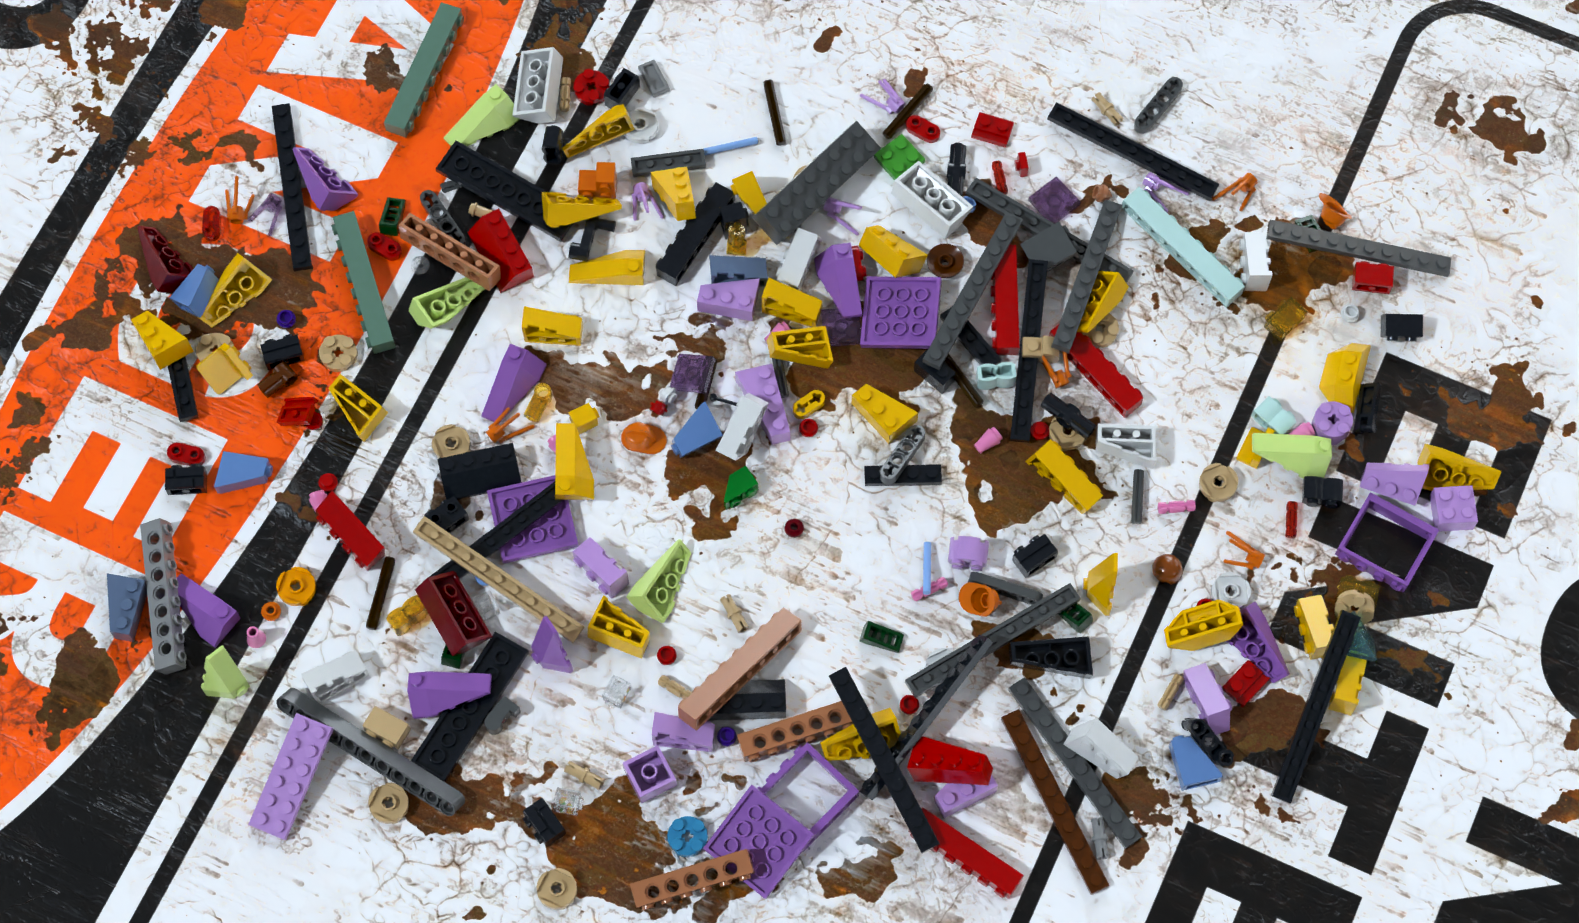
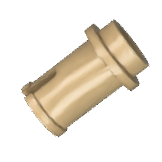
[468,202,493,217]

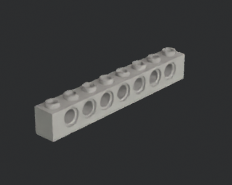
[140,518,187,675]

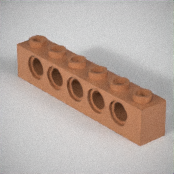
[399,213,501,291]
[737,701,853,763]
[630,849,755,911]

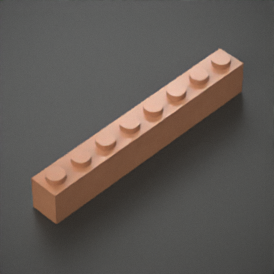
[678,607,802,731]

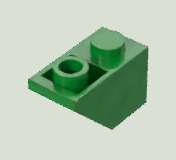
[724,465,759,510]

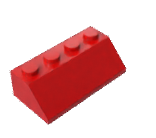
[467,208,534,293]
[315,491,385,571]

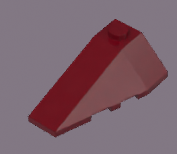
[137,226,193,293]

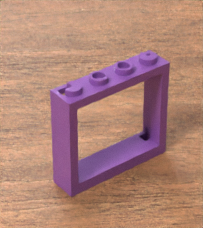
[1335,492,1439,593]
[757,742,859,852]

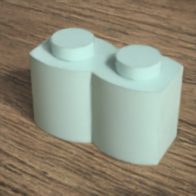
[976,362,1016,390]
[1251,396,1297,434]

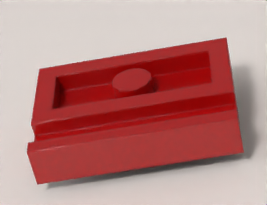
[971,112,1014,148]
[277,397,318,426]
[1222,660,1270,708]

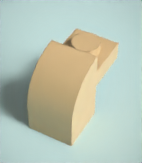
[1022,335,1059,363]

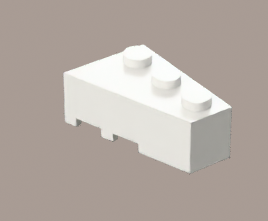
[776,228,823,290]
[1239,232,1272,291]
[715,393,769,461]
[1096,423,1156,470]
[300,650,369,703]
[1063,718,1138,779]

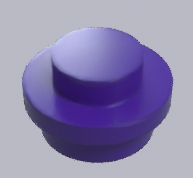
[277,310,296,328]
[717,727,737,746]

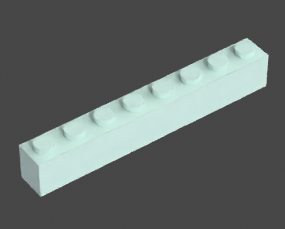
[1122,187,1245,308]

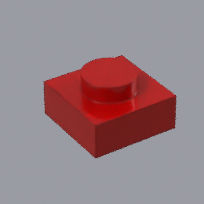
[1014,152,1029,177]

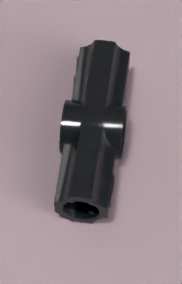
[947,143,966,196]
[1041,392,1097,440]

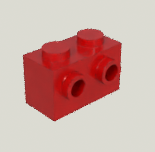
[1352,261,1394,294]

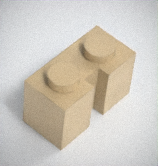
[362,706,411,750]

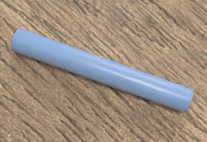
[704,137,758,155]
[923,542,931,595]

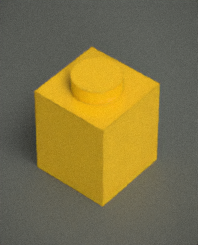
[568,403,600,435]

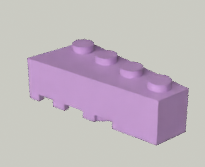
[735,364,790,445]

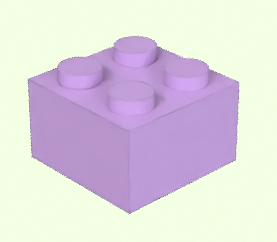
[1429,485,1478,532]
[622,745,677,804]

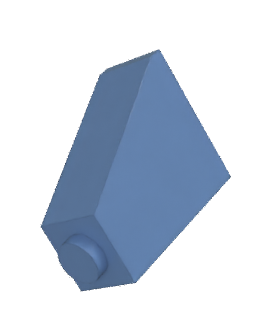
[170,264,219,318]
[671,402,723,458]
[214,451,273,494]
[1169,735,1223,791]

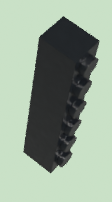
[655,182,735,286]

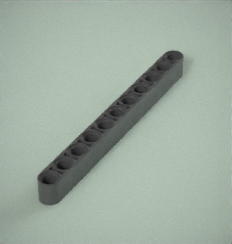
[276,688,465,816]

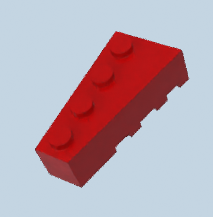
[907,736,993,785]

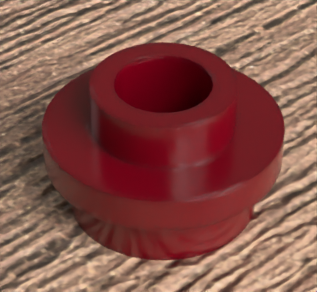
[785,519,804,538]

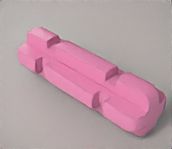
[1157,500,1196,514]
[911,577,948,601]

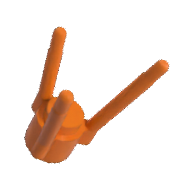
[1212,173,1258,211]
[225,176,255,224]
[1041,352,1072,389]
[486,407,535,444]
[1223,531,1265,570]

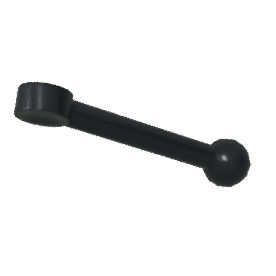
[710,393,737,406]

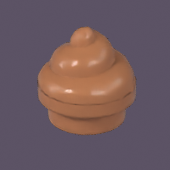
[1092,184,1112,202]

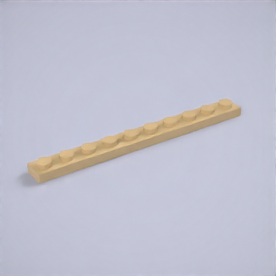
[413,516,584,643]

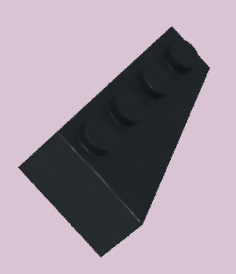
[1008,636,1093,679]

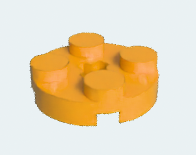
[276,567,316,606]

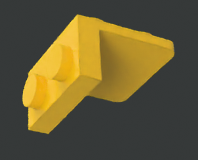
[196,343,253,394]

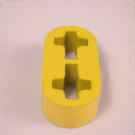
[793,390,825,419]

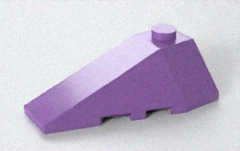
[293,147,358,211]
[481,344,547,423]
[177,573,241,648]
[1226,601,1290,683]

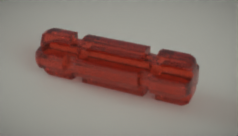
[992,160,1008,195]
[1285,501,1298,539]

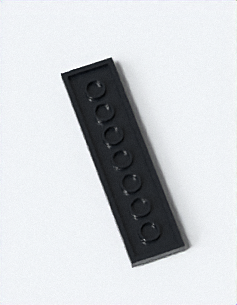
[436,140,574,242]
[411,631,529,782]

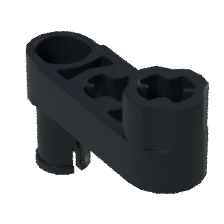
[568,216,616,262]
[1181,718,1234,766]

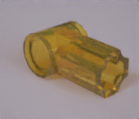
[726,222,747,256]
[523,383,553,423]

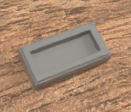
[638,59,670,98]

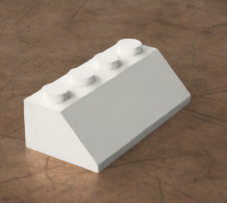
[513,47,563,124]
[890,161,973,239]

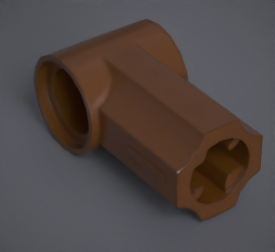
[257,362,298,398]

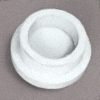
[1341,304,1360,323]
[660,386,677,405]

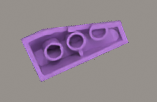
[814,242,862,319]
[531,615,573,673]
[407,671,492,719]

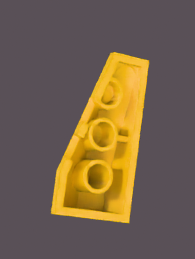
[730,171,767,215]
[542,192,622,228]
[569,250,645,285]
[198,253,272,328]
[555,423,594,500]
[1083,553,1118,616]
[820,708,901,761]

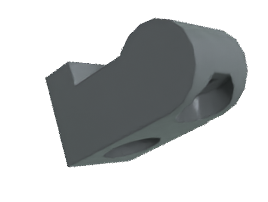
[484,696,521,735]

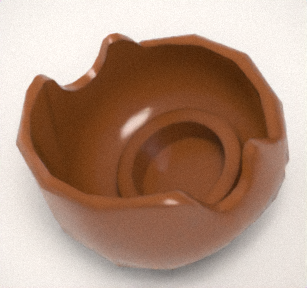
[1152,554,1183,585]

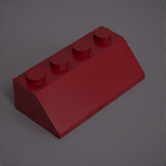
[415,571,493,656]

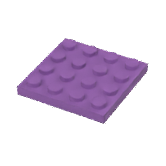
[860,276,942,349]
[487,475,579,564]
[703,784,815,899]

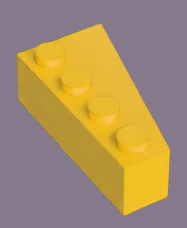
[1025,439,1103,514]

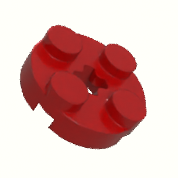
[573,69,610,105]

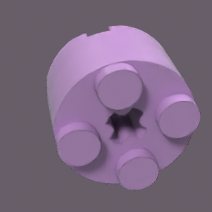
[1311,401,1353,445]
[948,536,989,572]

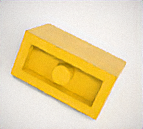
[1236,427,1275,469]

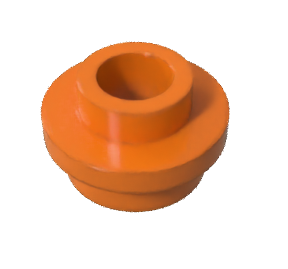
[261,602,281,621]

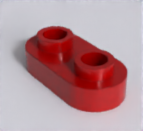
[906,115,940,143]
[367,232,402,261]
[851,245,866,281]
[167,442,206,466]

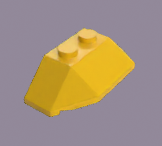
[1319,343,1371,413]
[1164,599,1243,651]

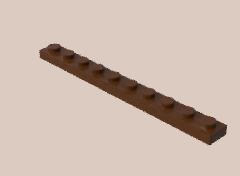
[1001,709,1110,895]

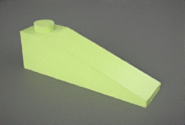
[443,84,520,146]
[409,277,485,329]
[1252,433,1332,479]
[626,539,691,623]
[201,645,250,699]

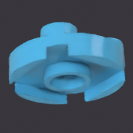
[667,816,708,857]

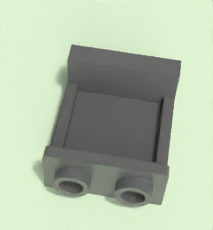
[1020,222,1080,272]

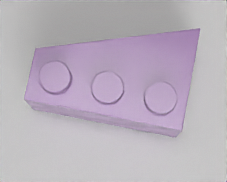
[697,278,760,321]
[1359,463,1429,506]
[572,537,629,599]
[1183,663,1232,735]
[651,712,715,752]
[934,751,998,818]

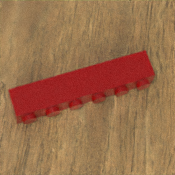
[990,245,1020,355]
[1049,324,1143,418]
[908,807,1024,899]

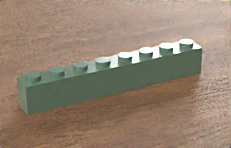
[384,2,464,138]
[331,211,396,354]

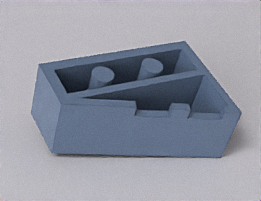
[709,255,768,287]
[107,573,147,642]

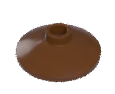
[927,244,964,278]

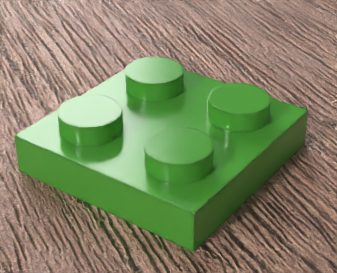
[873,134,925,180]

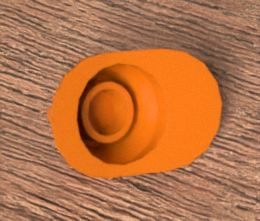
[1319,193,1352,229]
[621,422,667,454]
[959,582,1002,617]

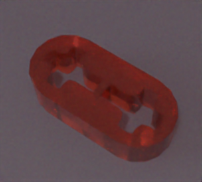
[202,206,221,241]

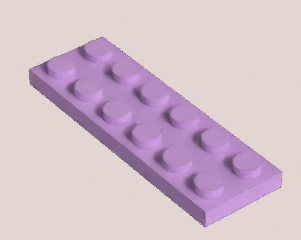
[248,713,334,840]

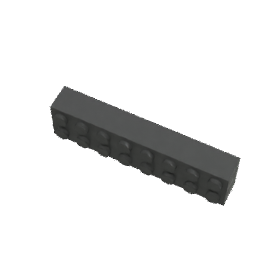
[752,121,881,245]

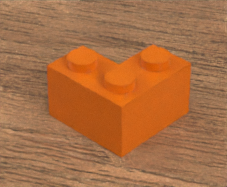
[578,162,617,200]

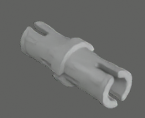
[1091,817,1109,860]

